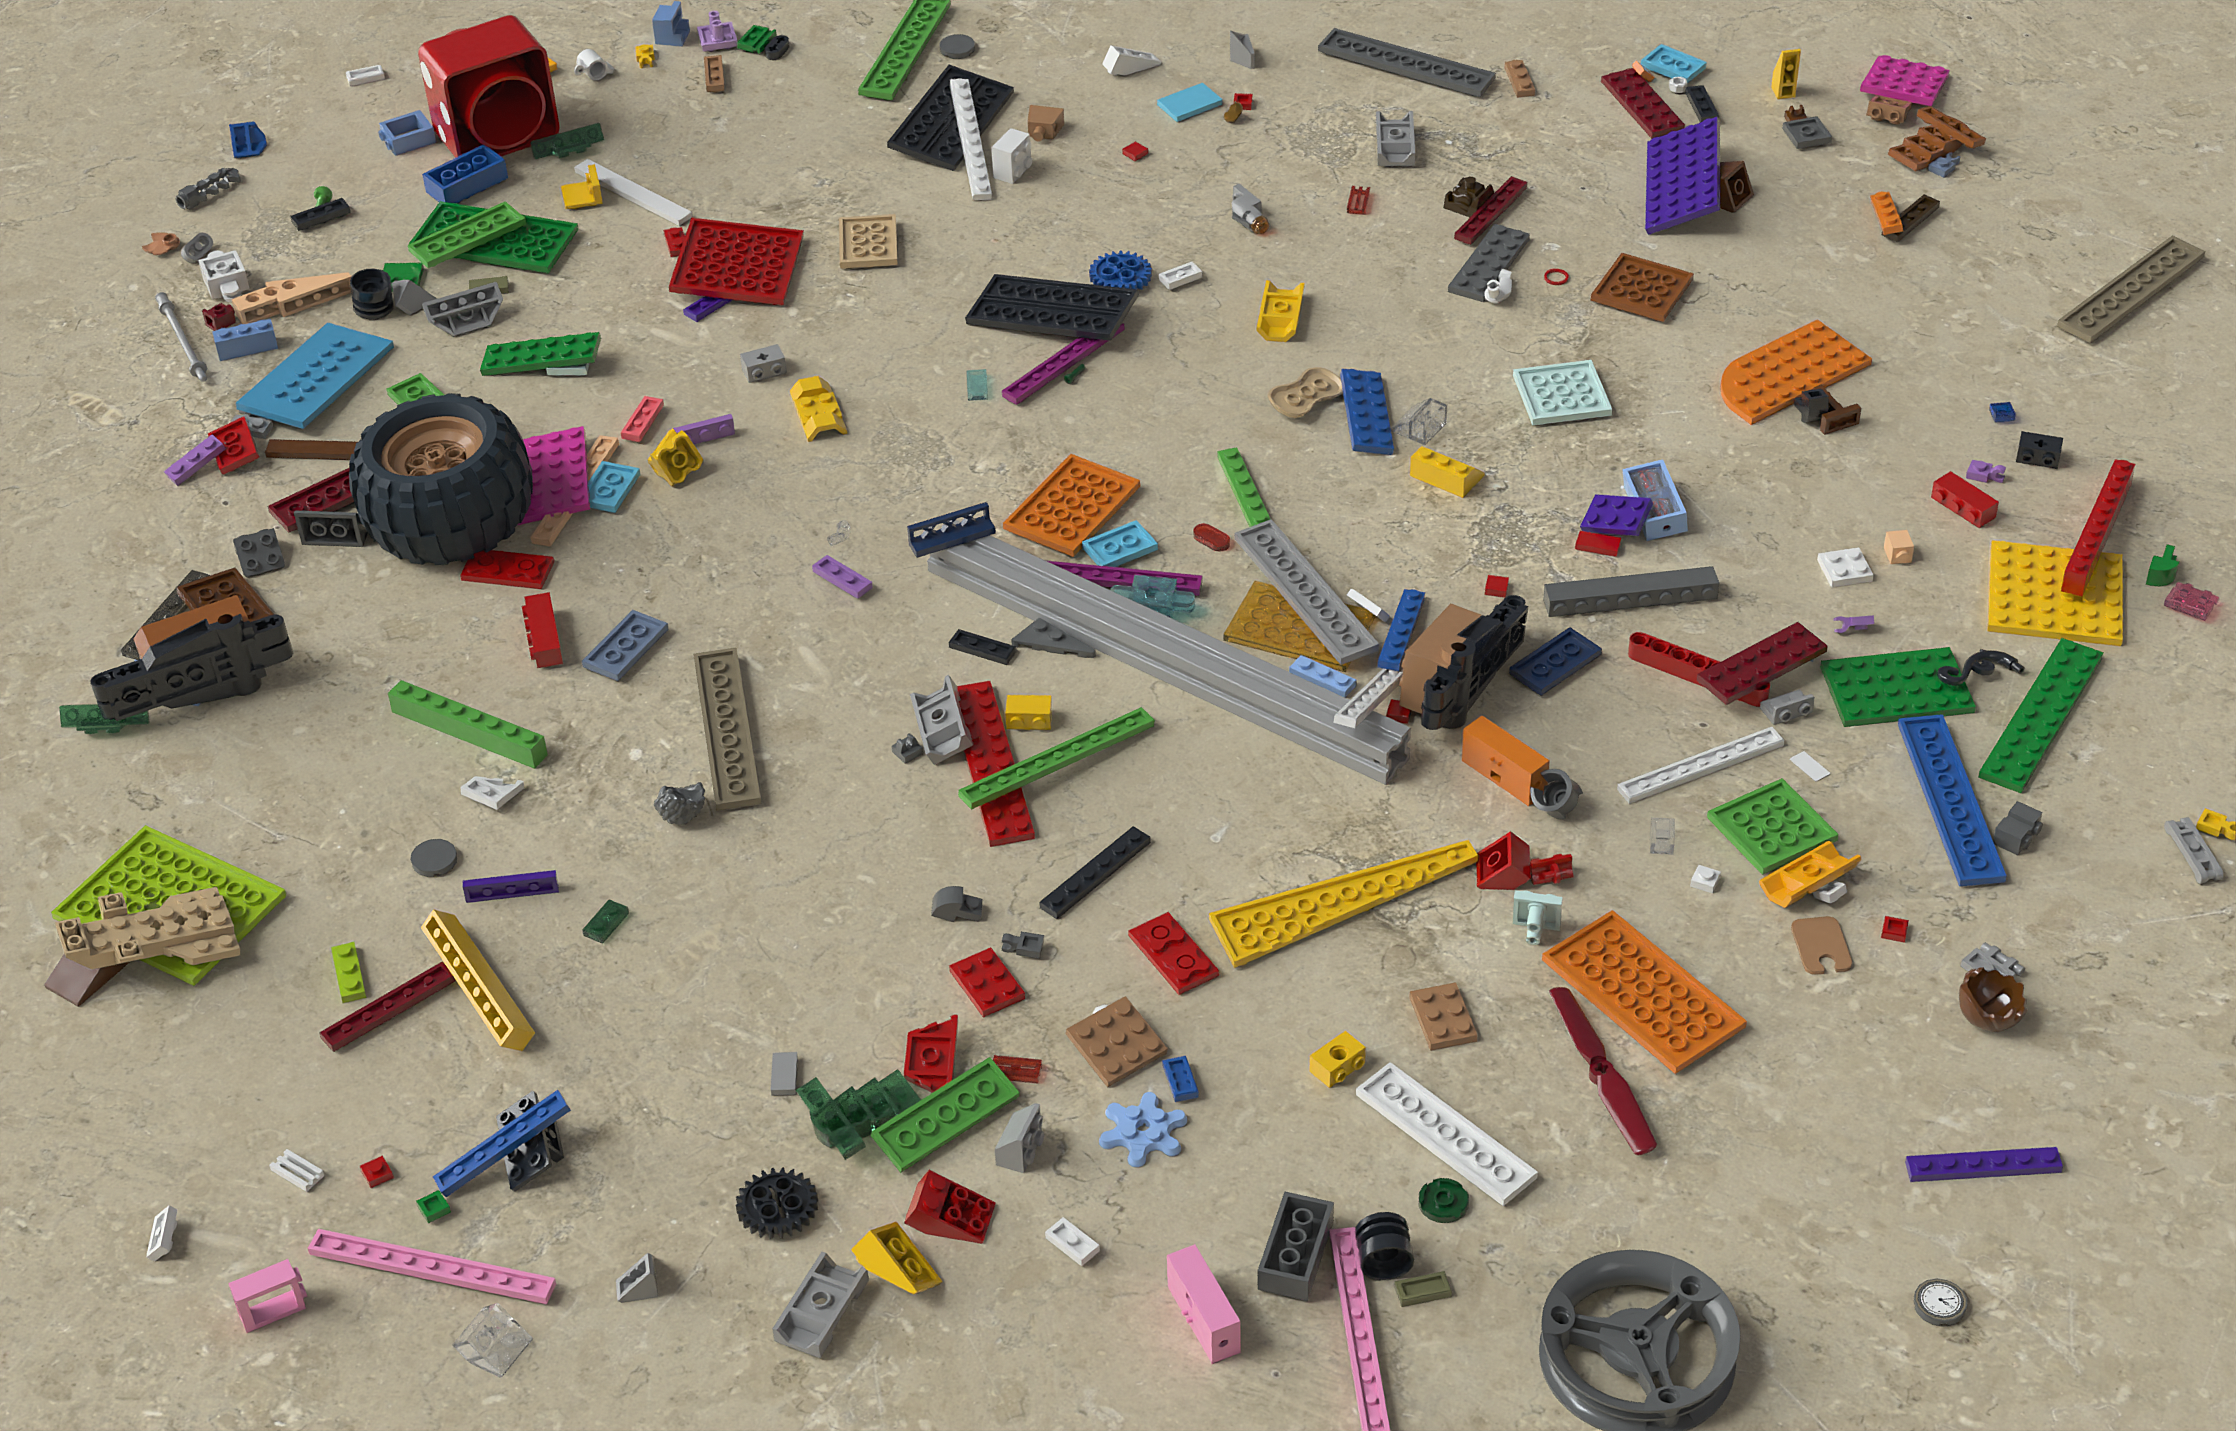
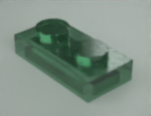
[582,899,629,944]

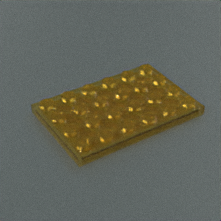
[1223,581,1375,672]

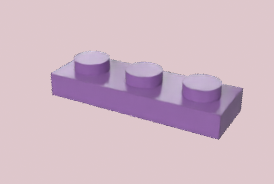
[673,414,735,444]
[164,435,226,486]
[812,555,873,599]

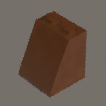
[1720,161,1754,213]

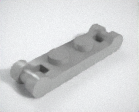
[2164,817,2223,884]

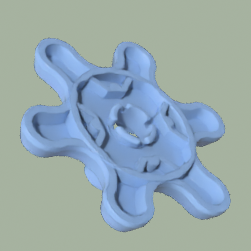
[1099,1092,1187,1167]

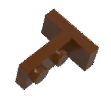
[1814,385,1862,435]

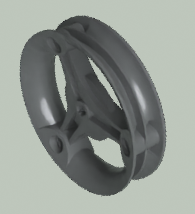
[1539,1250,1740,1431]

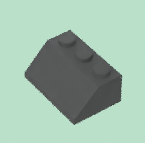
[294,511,368,547]

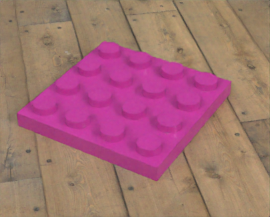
[1860,55,1950,106]

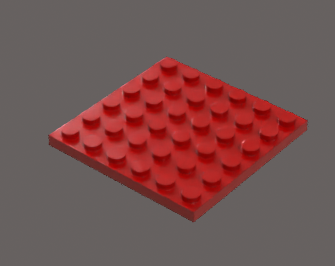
[669,217,804,305]

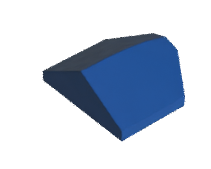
[229,121,267,158]

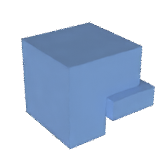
[652,1,690,46]

